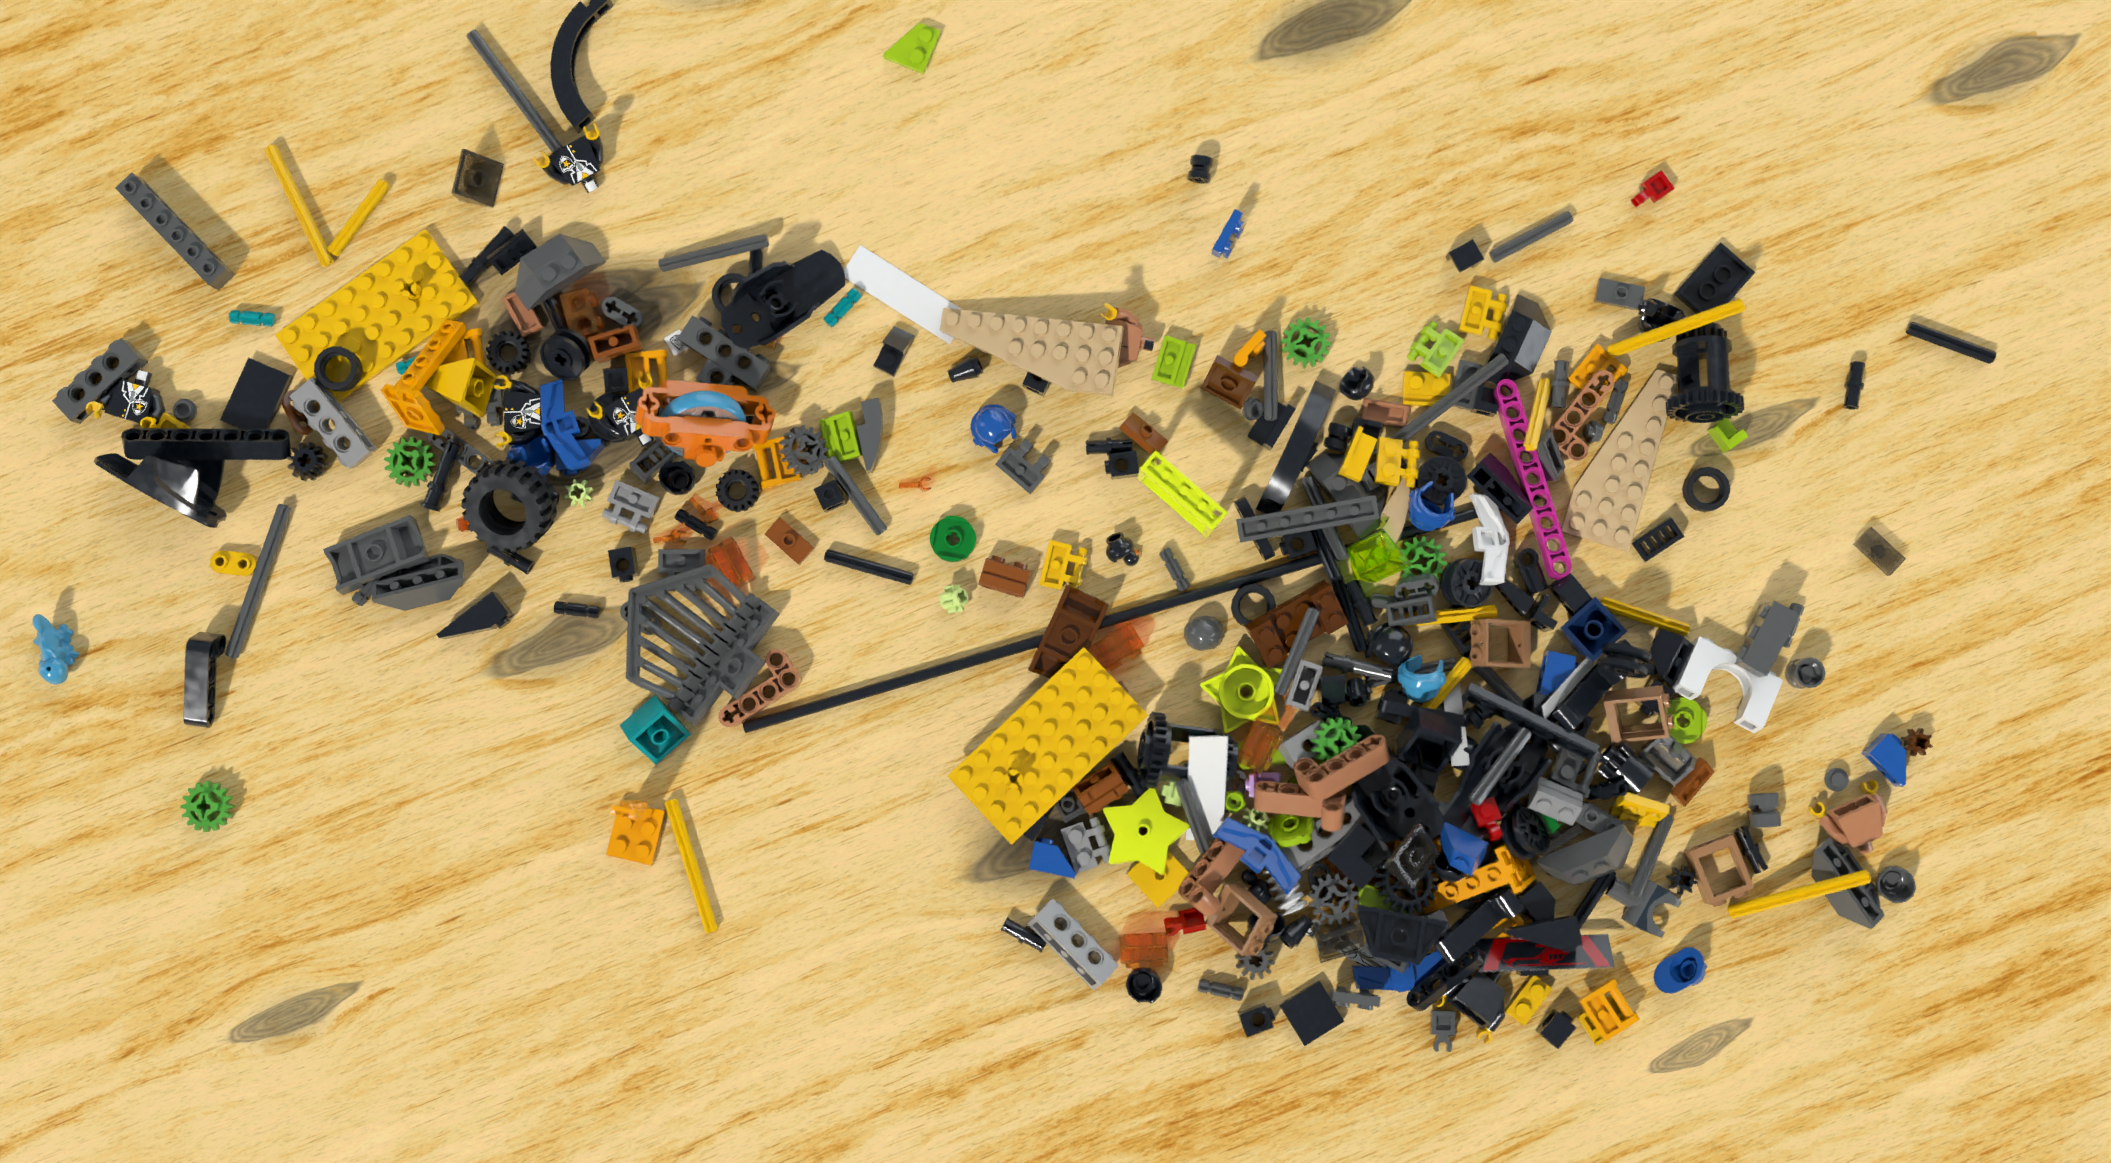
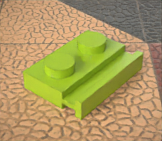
[1151,335,1197,389]
[819,411,863,462]

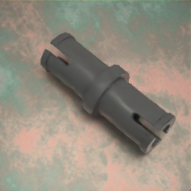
[1551,360,1569,408]

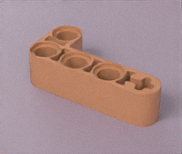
[1550,370,1614,461]
[718,649,801,727]
[1293,734,1390,801]
[1254,781,1346,832]
[1178,838,1245,917]

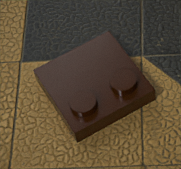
[1201,355,1259,410]

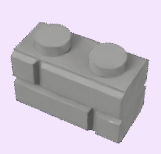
[1284,659,1323,712]
[1528,777,1583,826]

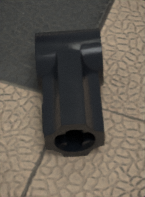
[1513,548,1549,595]

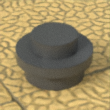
[1242,397,1264,421]
[173,399,197,422]
[1583,420,1603,443]
[1824,768,1849,791]

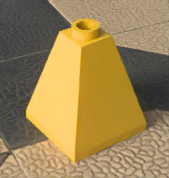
[424,358,497,418]

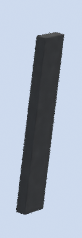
[1461,683,1600,760]

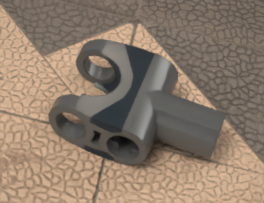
[1605,877,1682,938]

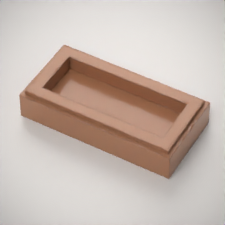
[501,291,544,339]
[1360,398,1410,429]

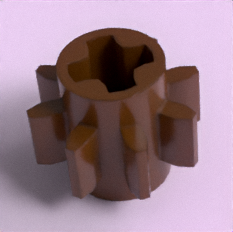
[1901,728,1933,756]

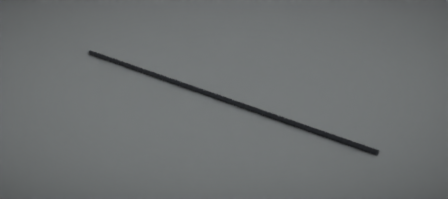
[742,496,1542,733]

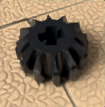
[287,442,329,481]

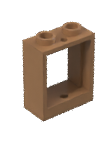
[1470,619,1531,668]
[1604,685,1674,743]
[1684,834,1754,907]
[1205,884,1278,956]

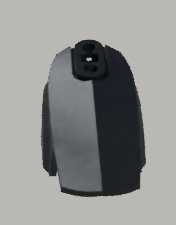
[721,250,845,349]
[94,453,227,528]
[1442,721,1552,839]
[1335,725,1444,848]

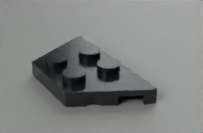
[1356,904,1448,965]

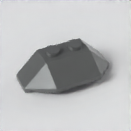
[515,234,606,311]
[1306,452,1386,540]
[371,554,465,611]
[1537,824,1634,885]
[1811,837,1885,929]

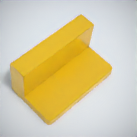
[1338,426,1378,483]

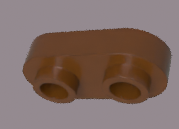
[282,390,314,435]

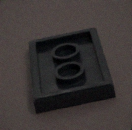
[1674,242,1755,314]
[220,357,293,429]

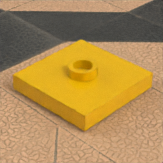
[1126,851,1189,908]

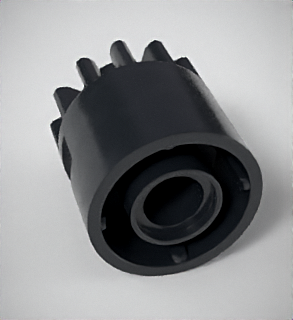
[1597,742,1655,795]

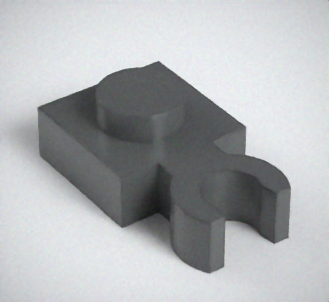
[1430,1010,1456,1052]

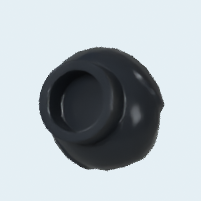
[1106,532,1140,566]
[1241,869,1272,905]

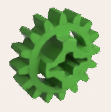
[1281,317,1331,368]
[384,437,437,487]
[1395,536,1447,586]
[1310,717,1362,763]
[180,781,235,832]

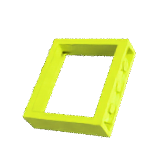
[1137,450,1228,538]

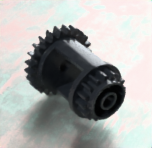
[1666,322,1744,423]
[1137,712,1238,789]

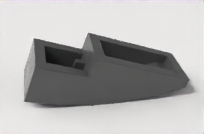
[856,398,883,474]

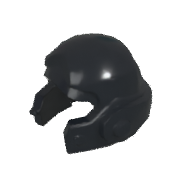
[1637,298,1686,342]
[1365,623,1413,667]

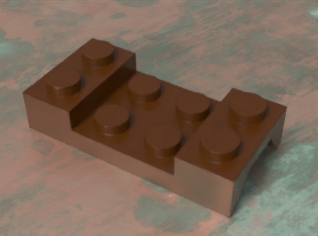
[1244,580,1348,669]
[1028,584,1109,679]

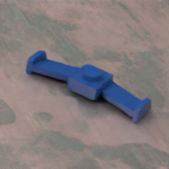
[540,379,591,470]
[1212,817,1302,895]
[1351,950,1446,993]

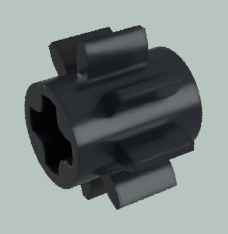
[1345,678,1371,707]
[1666,865,1698,895]

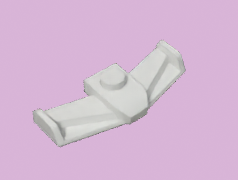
[1469,493,1510,585]

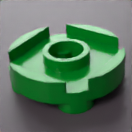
[930,516,976,562]

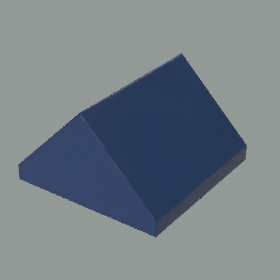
[1560,597,1627,663]

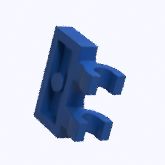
[1211,209,1244,259]

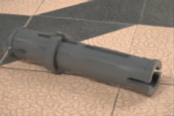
[1322,652,1394,682]

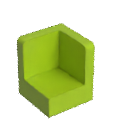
[1707,418,1748,453]

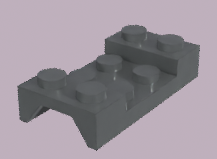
[323,515,430,595]

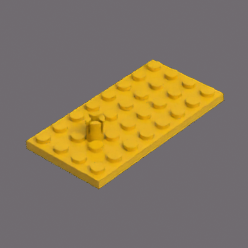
[275,229,480,402]
[947,647,1148,845]

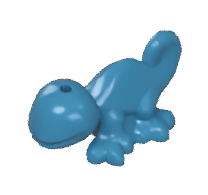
[33,614,79,685]

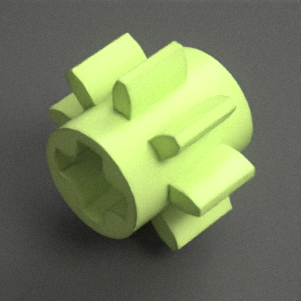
[564,479,594,508]
[940,584,968,613]
[1160,782,1182,807]
[1239,807,1271,834]

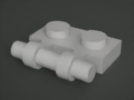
[602,480,660,534]
[1061,816,1111,874]

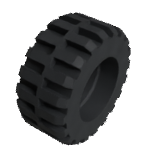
[461,459,558,552]

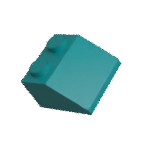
[620,695,691,765]

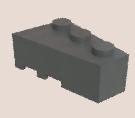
[1735,601,1800,677]

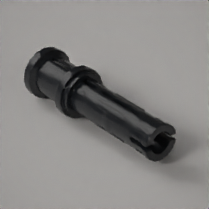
[420,441,461,512]

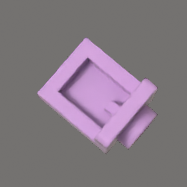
[1245,772,1281,797]

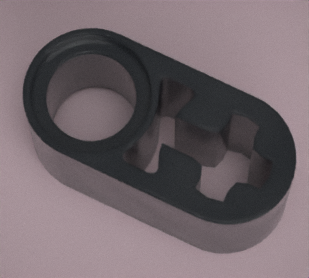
[1548,573,1592,617]

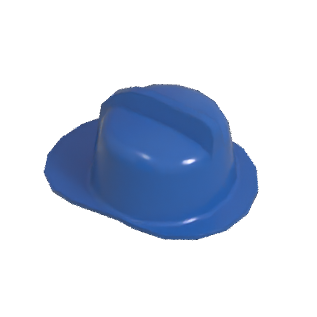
[1654,947,1707,994]

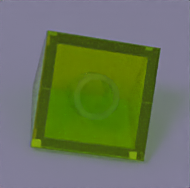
[1347,529,1412,583]

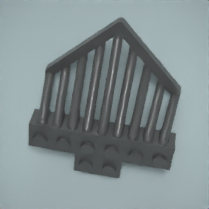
[626,564,780,726]

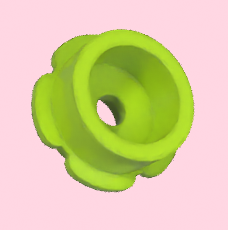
[1225,791,1245,814]

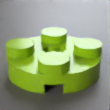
[1658,697,1707,744]
[1268,814,1315,848]

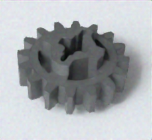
[779,425,828,476]
[1307,873,1359,925]

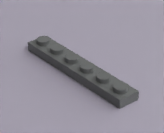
[1236,495,1379,543]

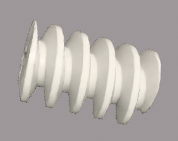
[1263,870,1307,916]

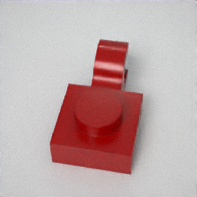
[1631,170,1675,208]
[1470,797,1502,841]
[1163,908,1207,936]

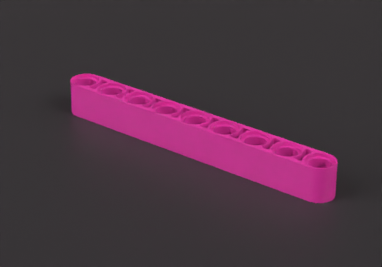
[1493,379,1572,580]

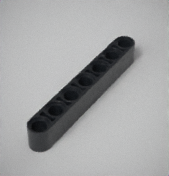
[121,428,292,460]

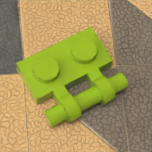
[1407,321,1465,378]

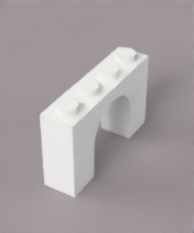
[1671,636,1783,733]

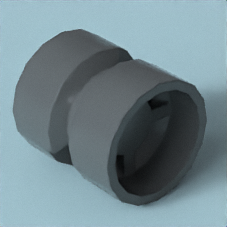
[1785,657,1826,689]
[1747,793,1782,828]

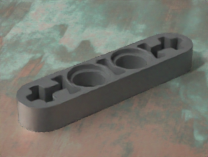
[427,427,494,475]

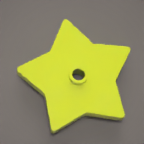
[1200,646,1282,734]
[1103,788,1190,875]

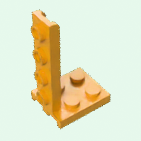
[380,319,466,436]
[606,800,666,866]
[1416,842,1536,914]

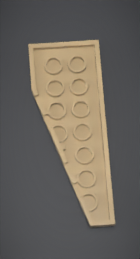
[940,308,1124,396]
[1561,369,1678,552]

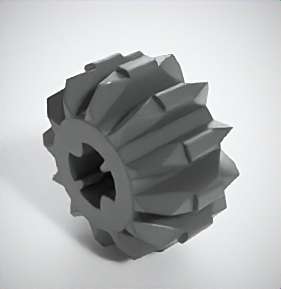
[1235,943,1275,980]

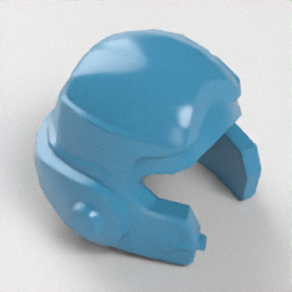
[1398,654,1446,702]

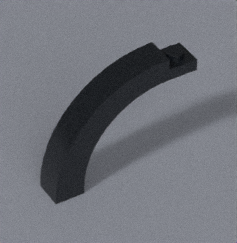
[550,0,614,133]
[1256,381,1336,514]

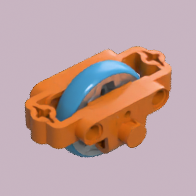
[634,380,776,467]

